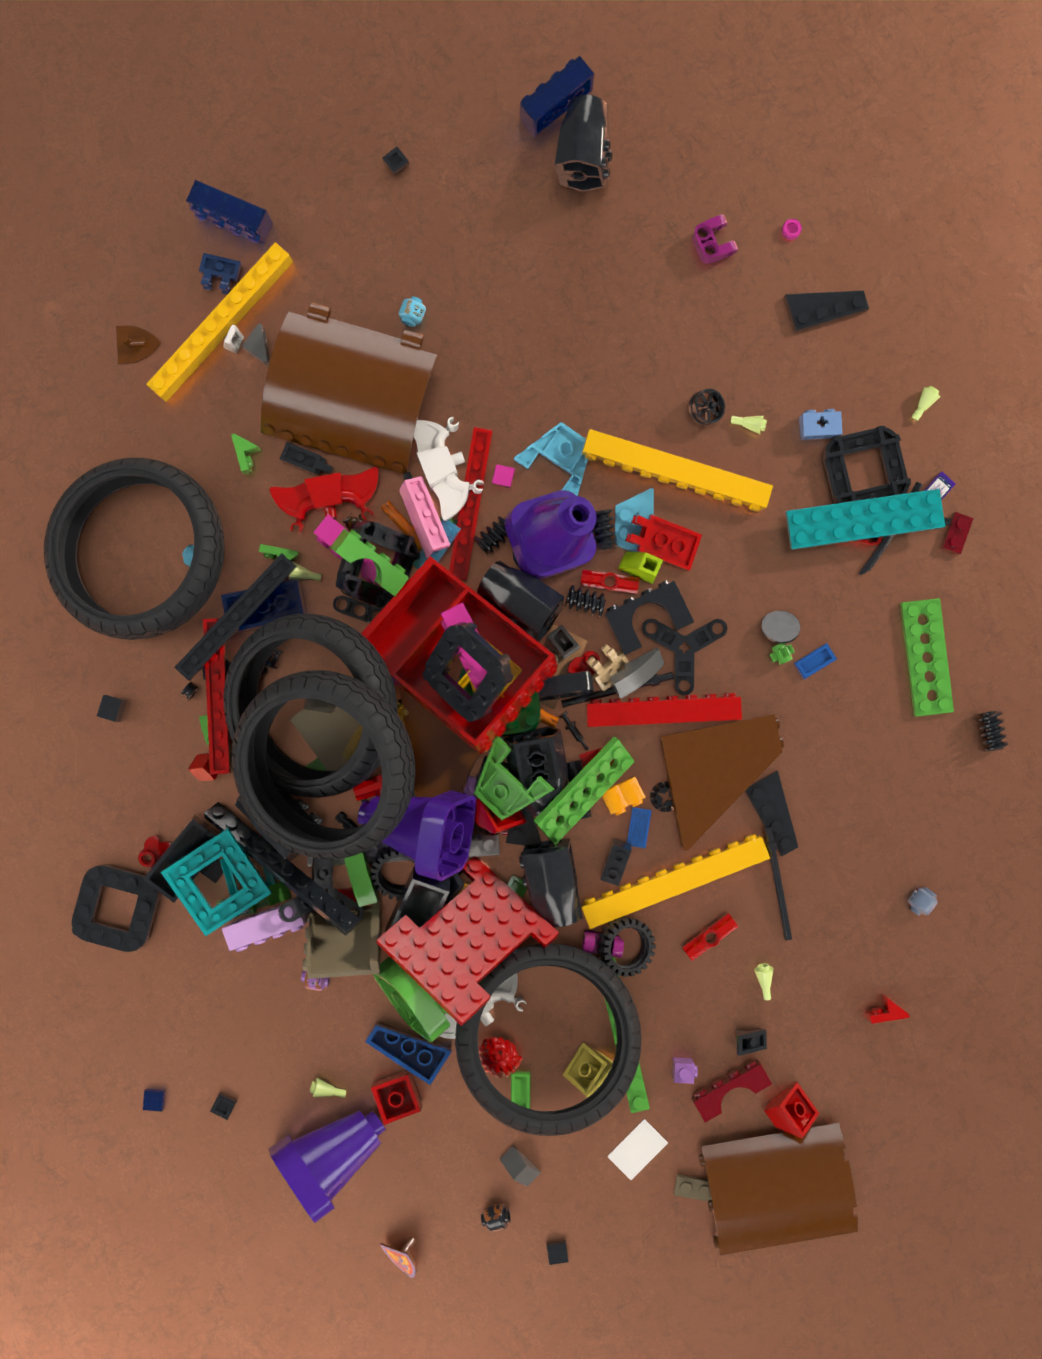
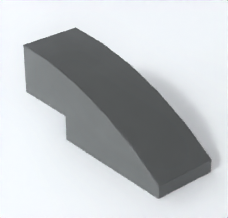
[609,648,664,699]

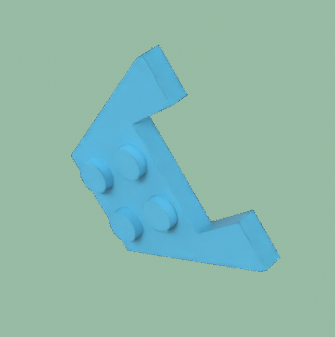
[514,422,588,496]

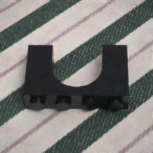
[604,580,694,655]

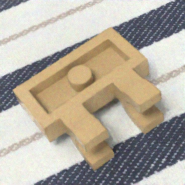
[586,644,629,691]

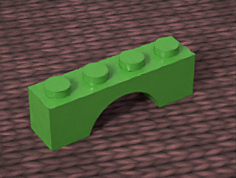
[330,529,409,596]

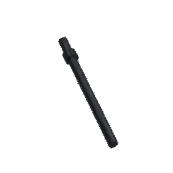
[561,672,674,708]
[764,826,792,940]

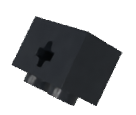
[600,838,632,886]

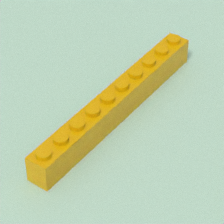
[146,242,293,402]
[581,429,773,512]
[581,834,770,929]

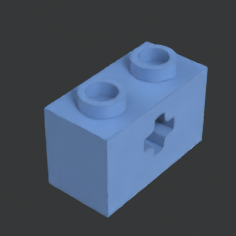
[799,409,842,440]

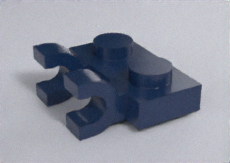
[199,253,242,295]

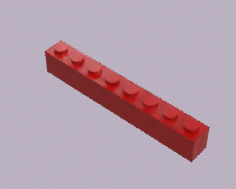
[586,693,742,727]

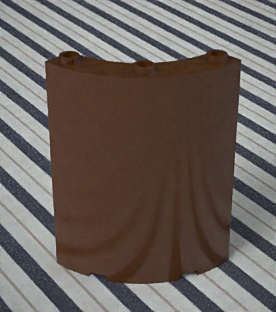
[699,1123,858,1255]

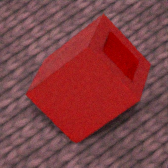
[188,753,218,781]

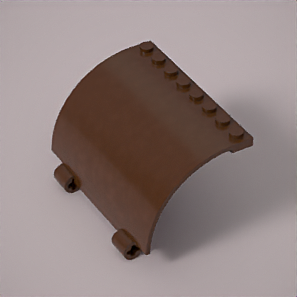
[260,302,437,474]

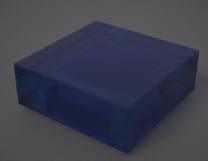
[143,1089,165,1112]

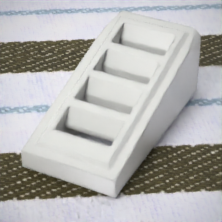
[223,324,244,353]

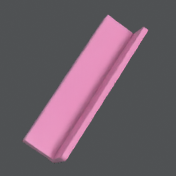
[399,476,450,558]

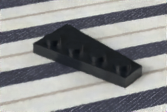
[784,290,869,332]
[745,770,798,856]

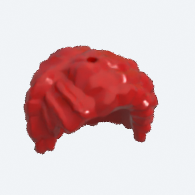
[478,1037,523,1079]

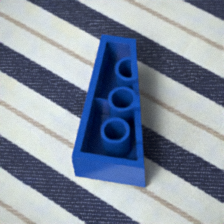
[365,1023,452,1085]

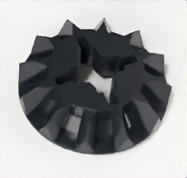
[650,781,674,812]

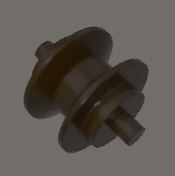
[343,513,363,532]

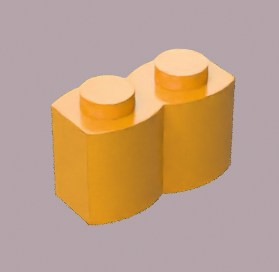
[602,776,645,816]

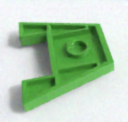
[474,736,555,820]

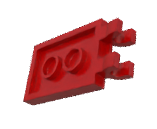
[625,514,702,571]

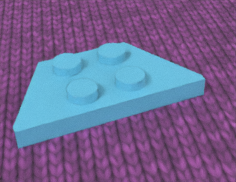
[615,488,654,552]

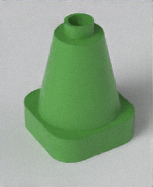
[372,956,450,1042]

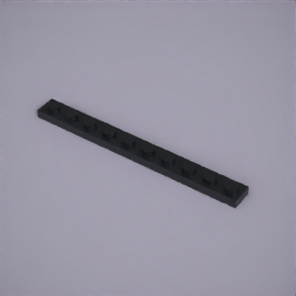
[204,802,360,936]

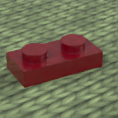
[941,512,974,555]

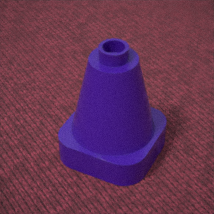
[505,490,596,580]
[358,790,477,881]
[268,1110,386,1223]

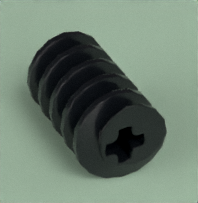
[592,509,617,551]
[474,516,508,556]
[564,585,606,618]
[978,711,1008,752]

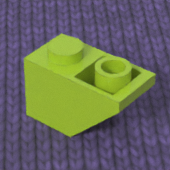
[618,552,663,584]

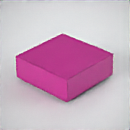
[492,464,515,488]

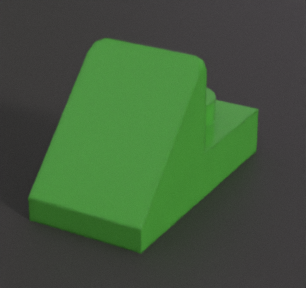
[231,434,261,475]
[259,544,301,562]
[255,881,292,909]

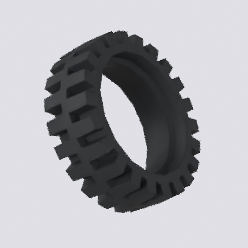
[371,846,415,901]
[597,917,656,977]

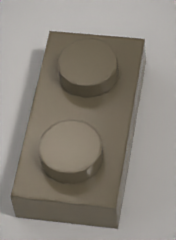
[674,1174,711,1201]

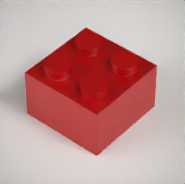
[371,1070,422,1125]

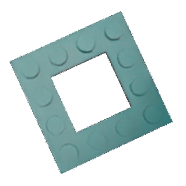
[161,828,272,937]

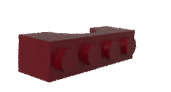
[691,1059,772,1123]

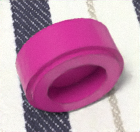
[782,219,802,240]

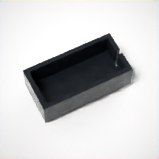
[143,815,219,903]
[385,867,450,932]

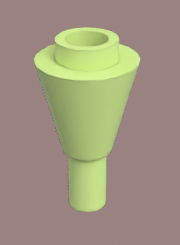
[912,386,940,421]
[731,415,767,434]
[288,561,322,581]
[754,963,774,1000]
[310,1078,346,1098]

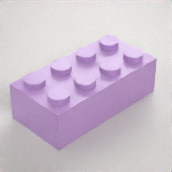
[222,904,307,952]

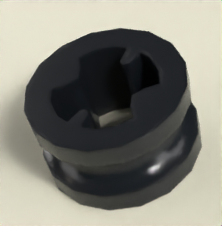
[181,682,199,701]

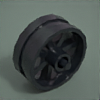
[688,389,725,425]

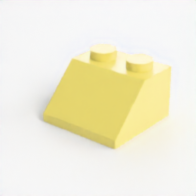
[563,1042,613,1097]

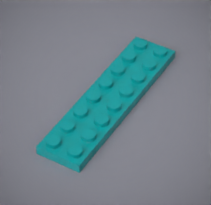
[785,489,945,550]

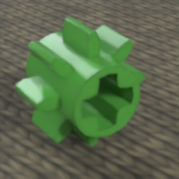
[769,643,795,665]

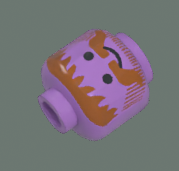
[301,971,330,991]

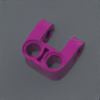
[692,214,738,264]
[581,930,624,958]

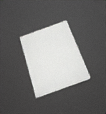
[608,1119,668,1180]

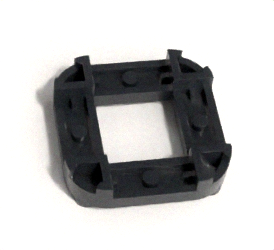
[823,426,911,504]
[335,521,420,608]
[423,622,514,722]
[72,864,162,952]

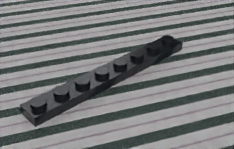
[174,553,297,681]

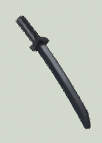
[859,482,923,575]

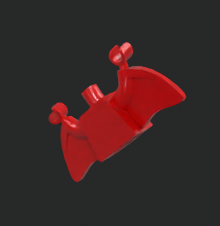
[269,467,379,533]

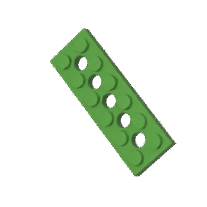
[900,598,954,717]
[533,737,635,845]

